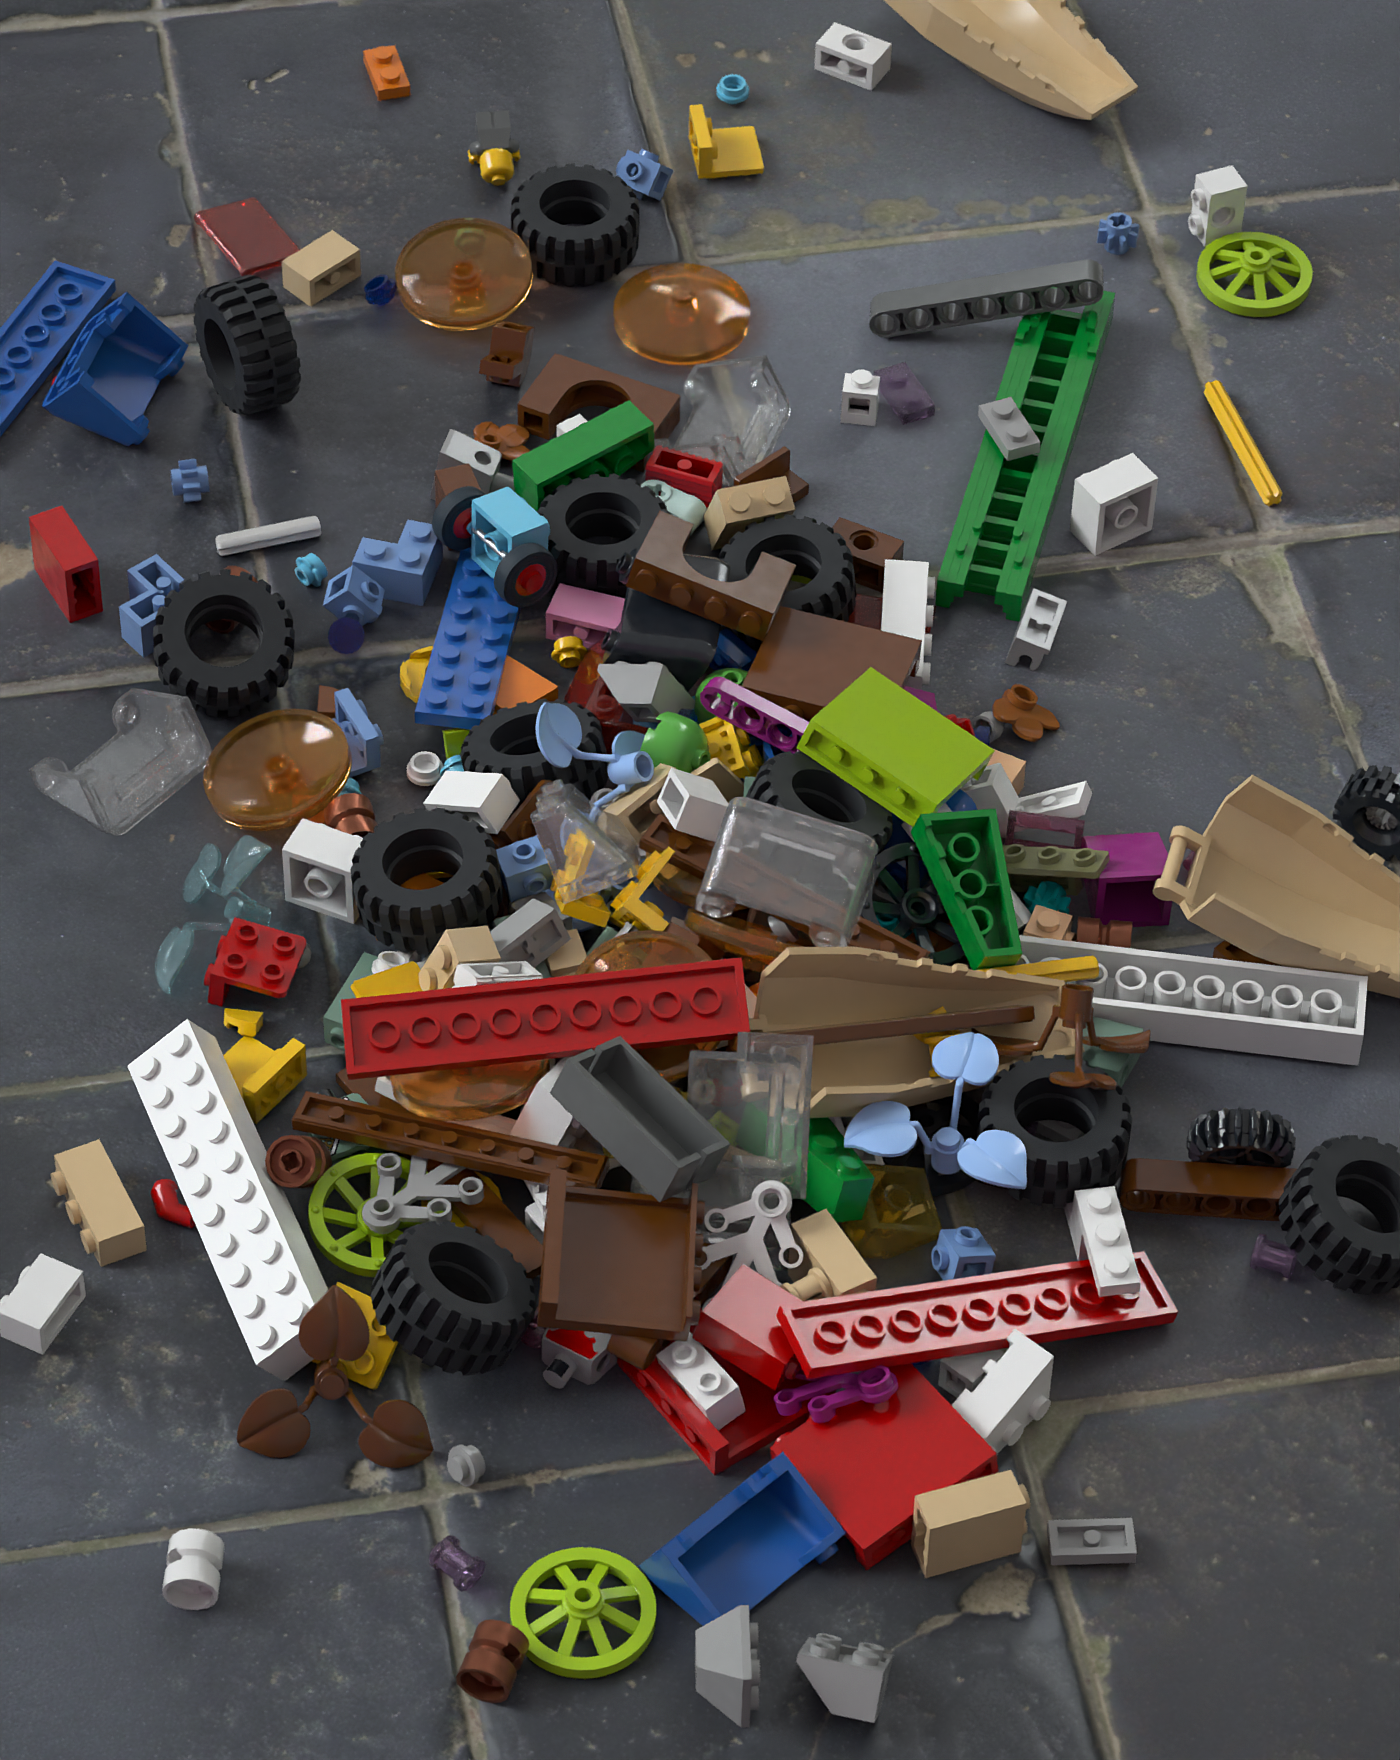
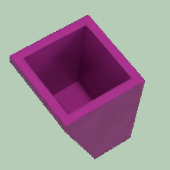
[1082,832,1172,927]

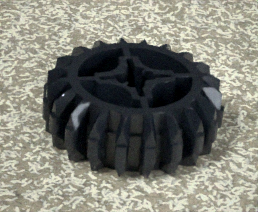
[1186,1107,1296,1168]

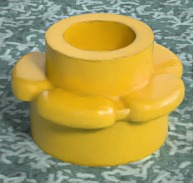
[551,636,587,668]

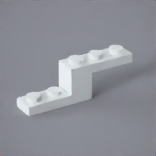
[960,763,1092,838]
[1064,1186,1141,1297]

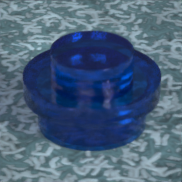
[364,274,397,306]
[328,617,365,654]

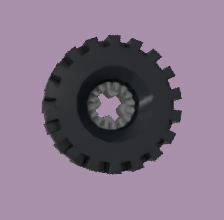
[1332,765,1400,861]

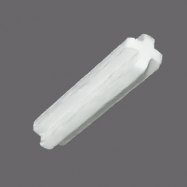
[216,516,321,556]

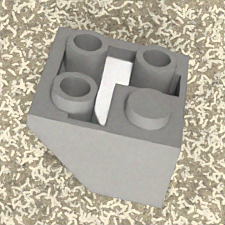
[597,661,695,722]
[695,1605,760,1728]
[796,1634,894,1723]

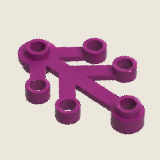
[774,1365,898,1423]

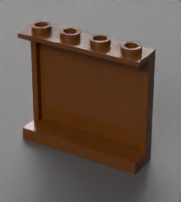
[742,606,922,726]
[537,1168,705,1342]

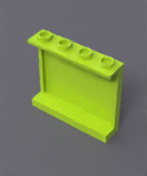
[796,667,995,827]

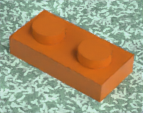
[363,45,410,101]

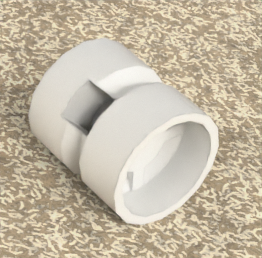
[162,1528,224,1610]

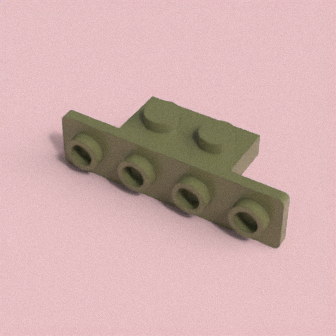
[1002,844,1110,896]

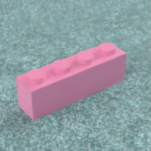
[546,583,625,652]

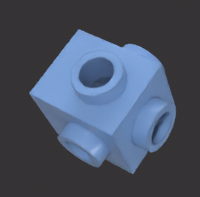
[616,148,674,201]
[323,565,385,631]
[496,835,557,902]
[931,1226,996,1281]

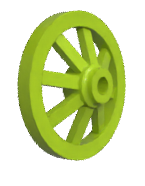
[1196,232,1313,317]
[308,1153,444,1277]
[510,1547,656,1679]

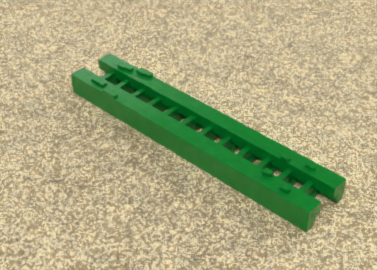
[935,287,1115,622]

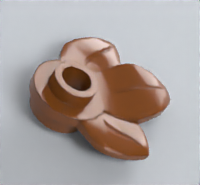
[473,421,531,461]
[992,684,1060,742]

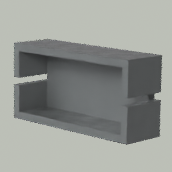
[550,1036,730,1202]

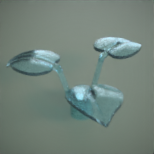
[155,835,272,995]

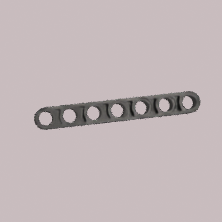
[869,260,1104,337]

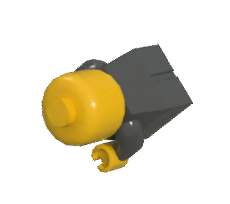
[468,110,520,186]

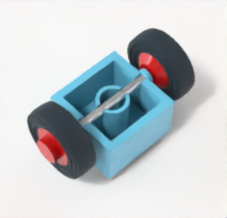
[432,486,557,608]

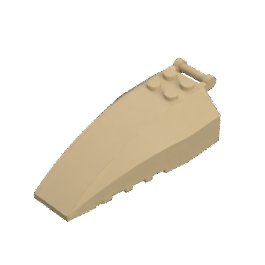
[884,0,1138,120]
[1153,775,1400,998]
[736,947,1085,1118]

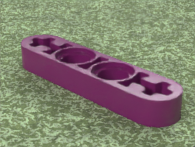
[700,677,809,754]

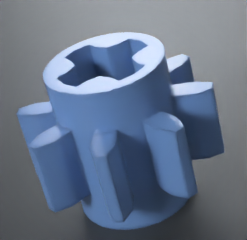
[1097,212,1139,255]
[170,459,209,503]

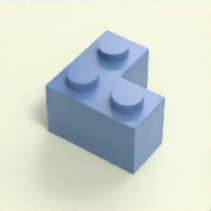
[352,520,443,606]
[119,554,184,658]

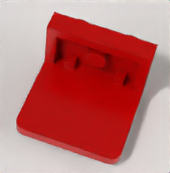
[204,917,306,1007]

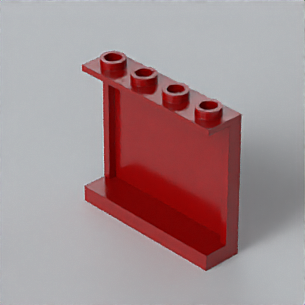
[618,1307,836,1475]
[770,1363,999,1570]

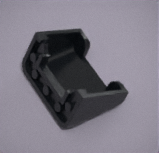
[601,549,731,692]

